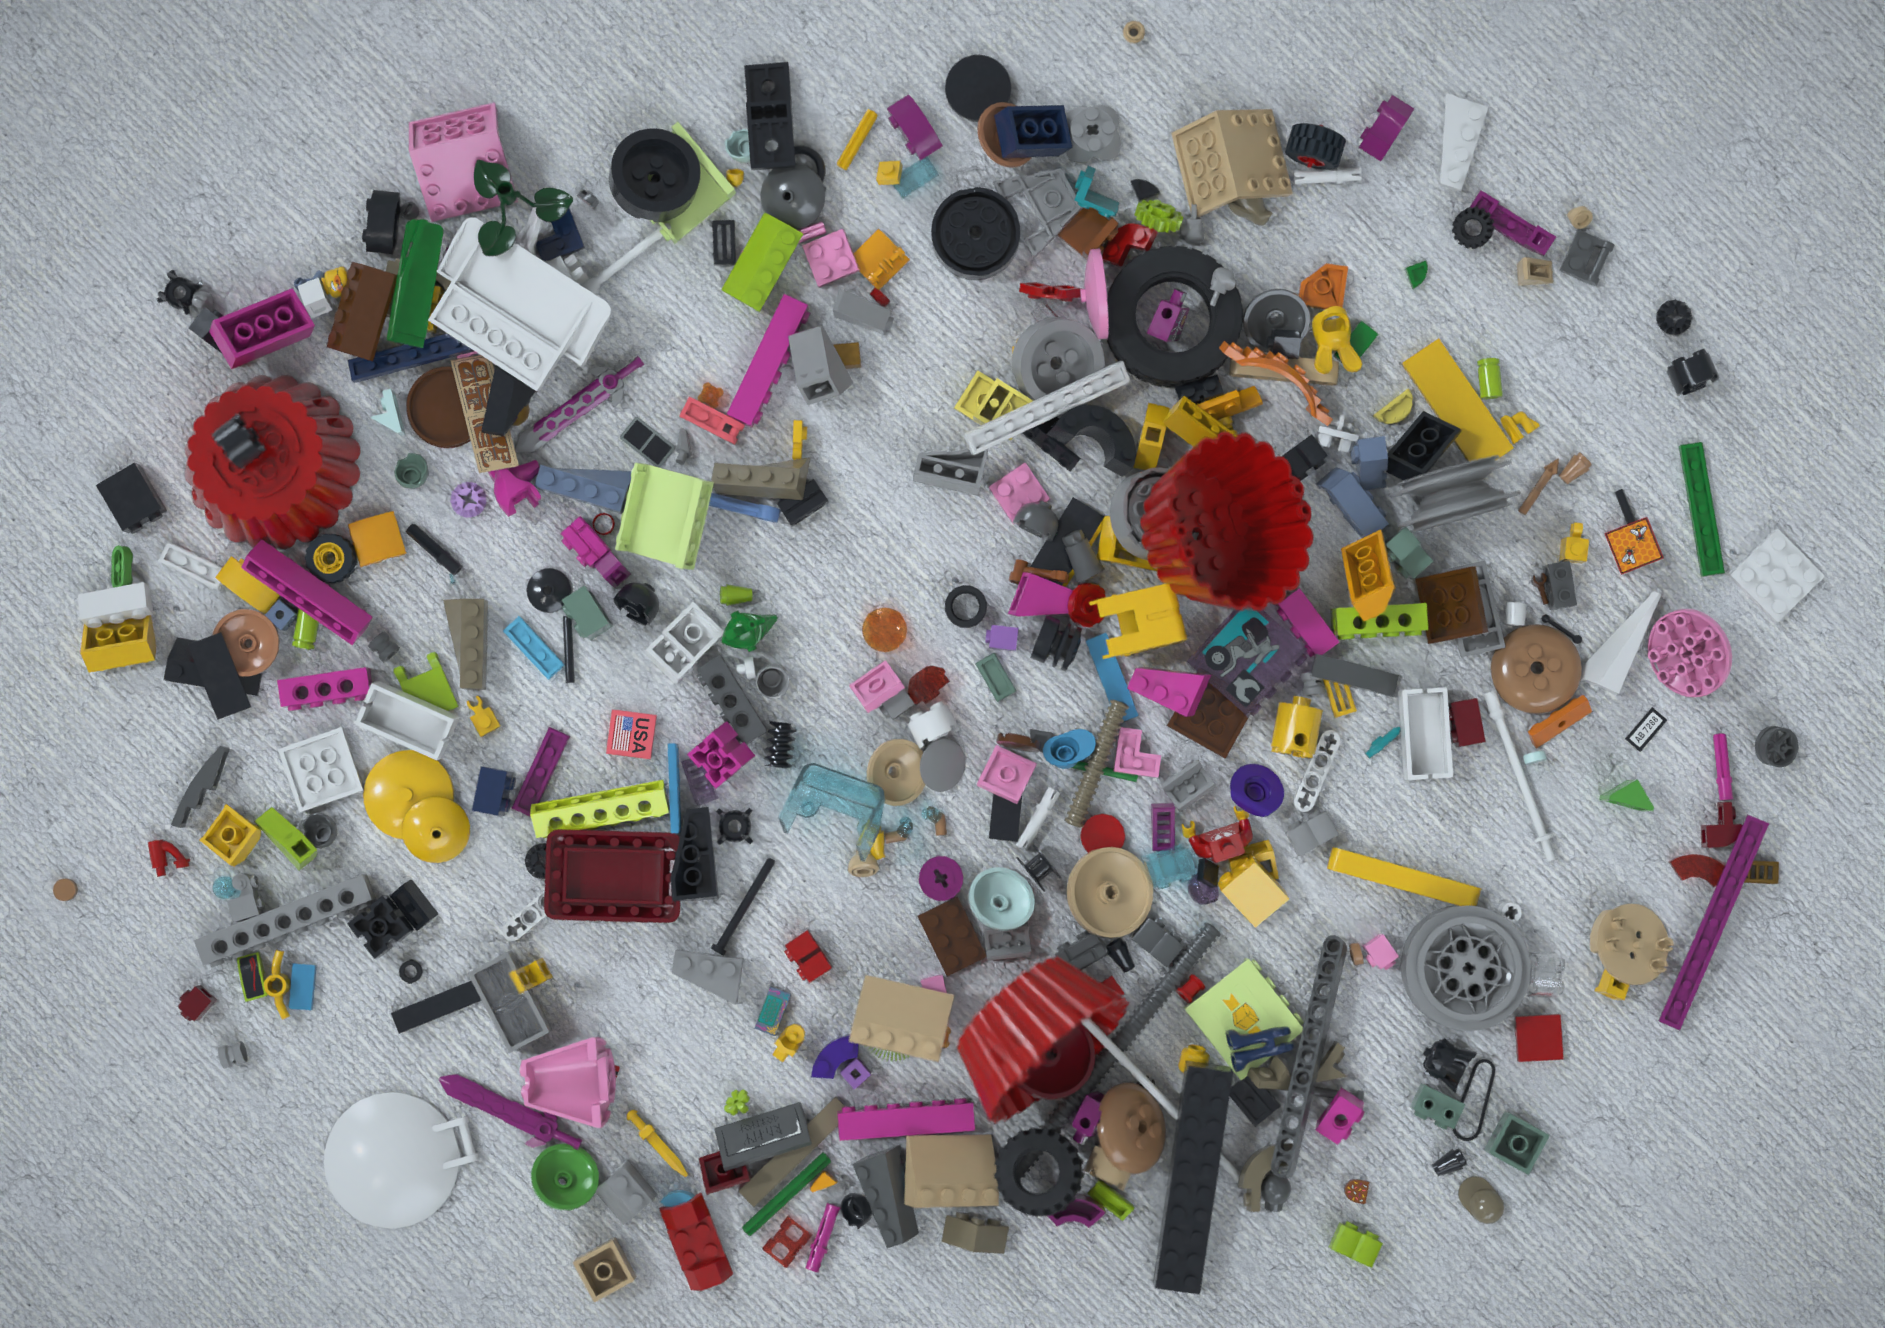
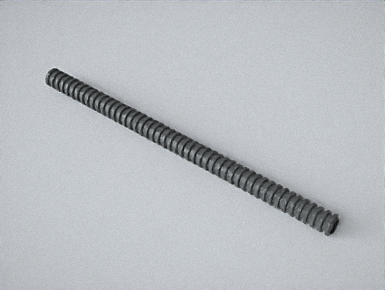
[1018,922,1221,1183]

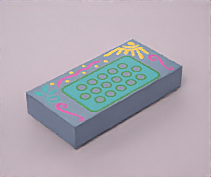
[754,986,791,1036]

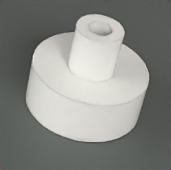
[736,656,756,679]

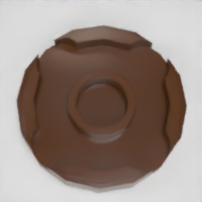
[996,733,1041,752]

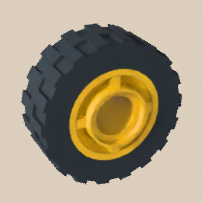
[305,534,358,583]

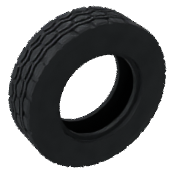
[1107,246,1243,388]

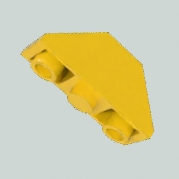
[1133,403,1170,470]

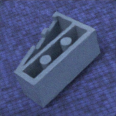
[1316,467,1389,538]

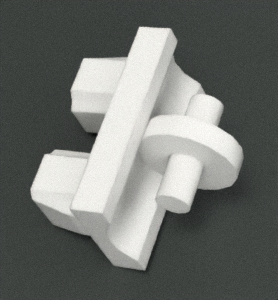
[1316,414,1359,453]

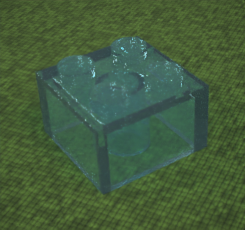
[1141,843,1197,889]

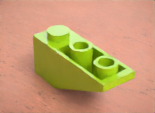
[254,807,317,871]

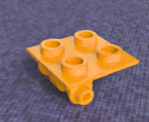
[854,229,910,290]

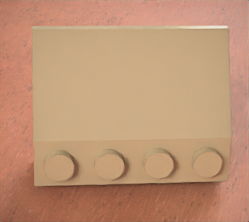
[849,975,954,1062]
[904,1134,999,1208]

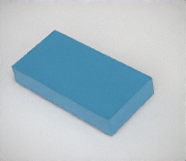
[289,963,317,1010]

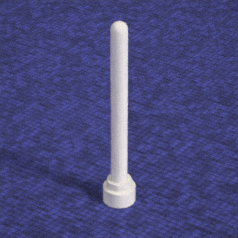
[582,223,671,294]

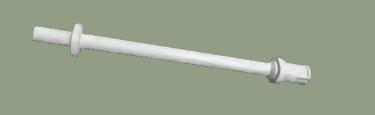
[1482,690,1556,861]

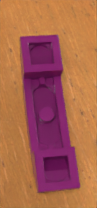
[1470,190,1556,256]

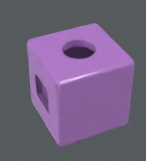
[840,1058,872,1089]

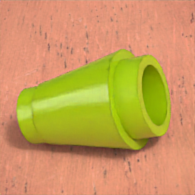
[720,584,753,606]

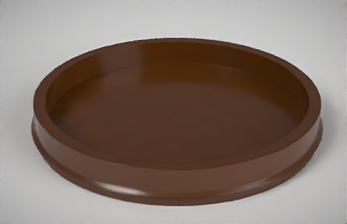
[406,367,471,448]

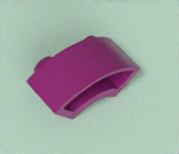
[887,94,943,160]
[1359,95,1415,162]
[1047,1194,1106,1228]

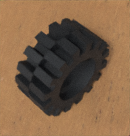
[1452,206,1495,249]

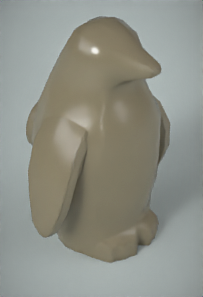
[1228,198,1273,226]

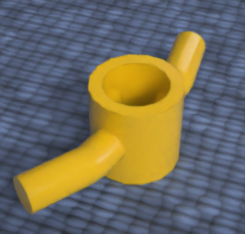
[264,950,291,1020]

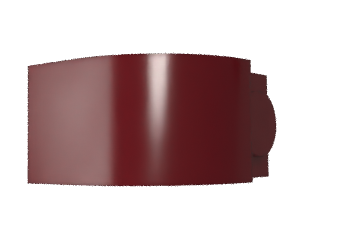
[1700,802,1742,848]

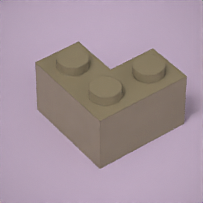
[941,1212,1009,1254]

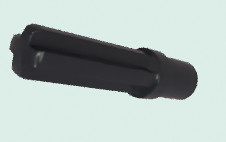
[406,524,463,576]

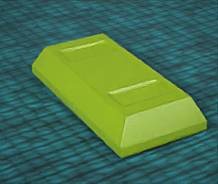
[1087,1180,1134,1221]

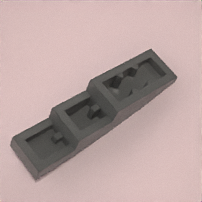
[1310,654,1399,697]
[171,746,230,828]

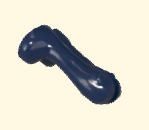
[1226,1026,1294,1072]

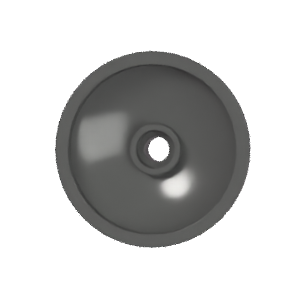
[760,163,825,230]
[1243,289,1310,353]

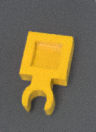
[792,420,807,460]
[467,696,501,737]

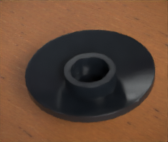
[527,568,571,613]

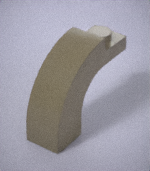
[1238,1143,1293,1212]

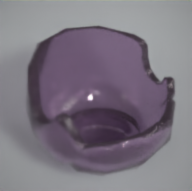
[1187,872,1219,905]

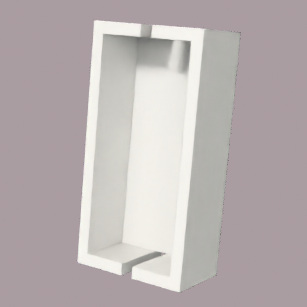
[355,681,460,760]
[1398,687,1453,780]

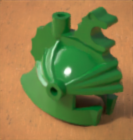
[721,610,778,652]

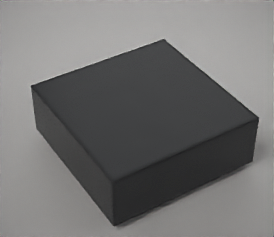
[1197,858,1219,888]

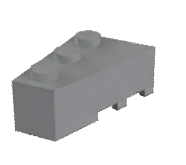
[913,448,989,496]
[672,949,744,1005]

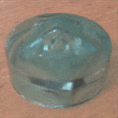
[213,876,237,899]

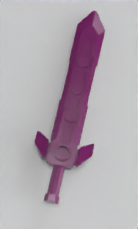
[439,1074,583,1150]

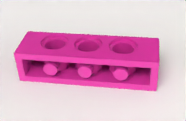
[277,667,372,711]

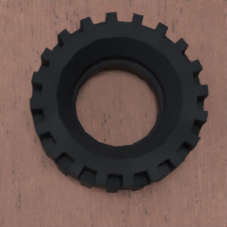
[994,1128,1084,1217]

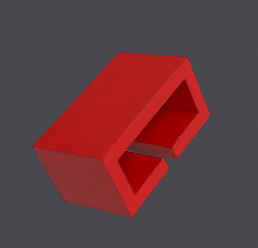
[784,930,833,983]

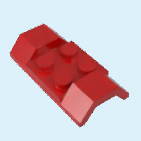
[659,1192,733,1291]

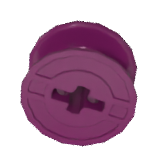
[919,856,963,901]

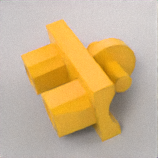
[772,1024,805,1062]

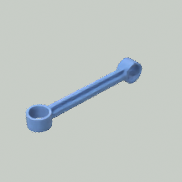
[709,493,781,523]

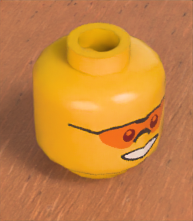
[322,266,348,298]

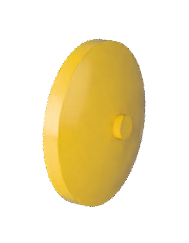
[363,750,454,839]

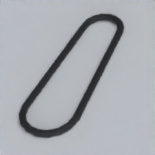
[1452,1059,1495,1141]

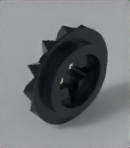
[1656,299,1693,335]
[524,843,546,879]

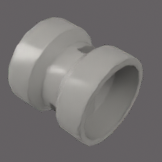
[1300,672,1325,696]
[218,1041,247,1068]

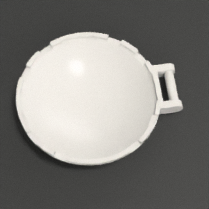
[324,1092,480,1229]

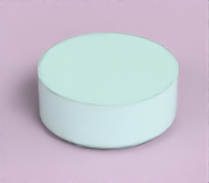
[1523,750,1547,765]

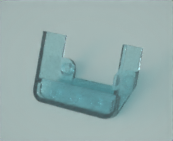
[778,763,885,862]

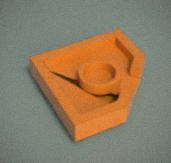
[1298,263,1348,309]

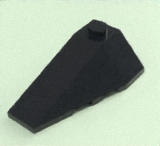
[481,365,538,437]
[164,637,262,696]

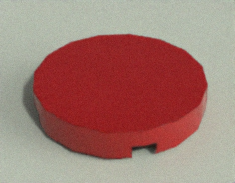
[1068,582,1106,628]
[1080,814,1125,853]

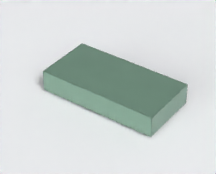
[975,653,1016,702]

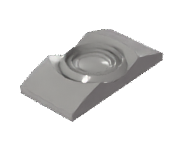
[1441,561,1506,657]

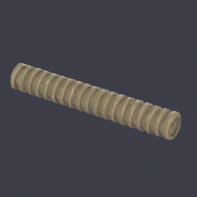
[1064,699,1129,828]

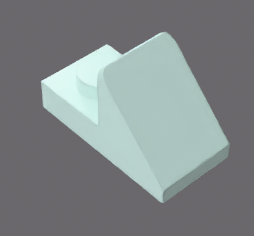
[371,389,406,436]

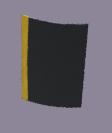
[1030,497,1104,587]

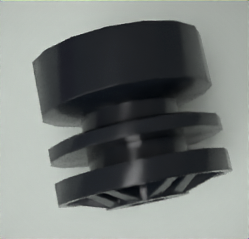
[1030,615,1082,672]

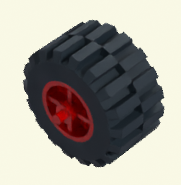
[1285,123,1346,170]

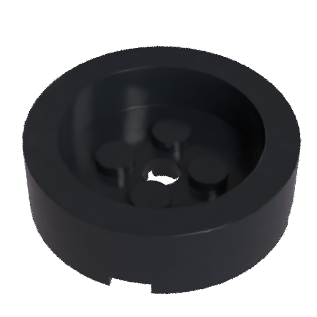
[609,128,701,222]
[931,187,1020,280]

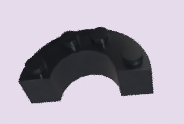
[1046,405,1136,477]

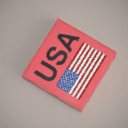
[606,709,657,759]

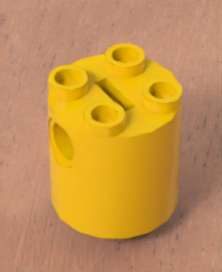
[1271,696,1323,759]

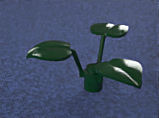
[474,159,573,257]

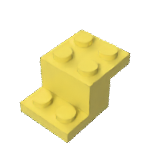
[954,370,1033,441]

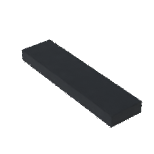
[391,981,482,1034]

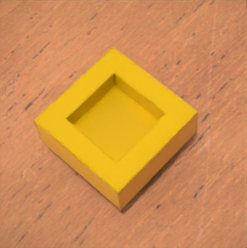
[876,161,903,185]

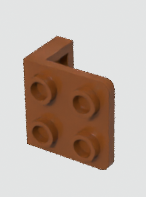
[1058,207,1119,260]

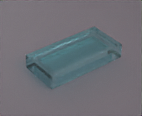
[893,157,939,199]

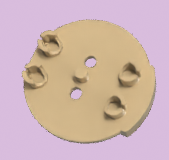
[1590,904,1674,985]

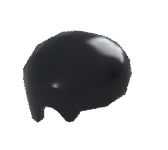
[840,1193,872,1229]

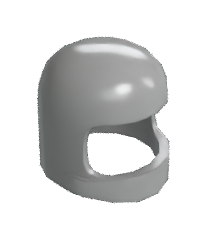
[756,664,789,699]

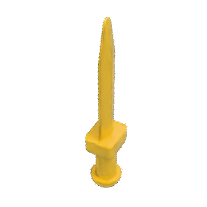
[626,1110,688,1177]

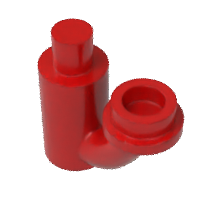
[147,839,191,877]

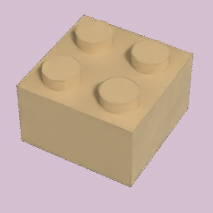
[573,1237,637,1303]

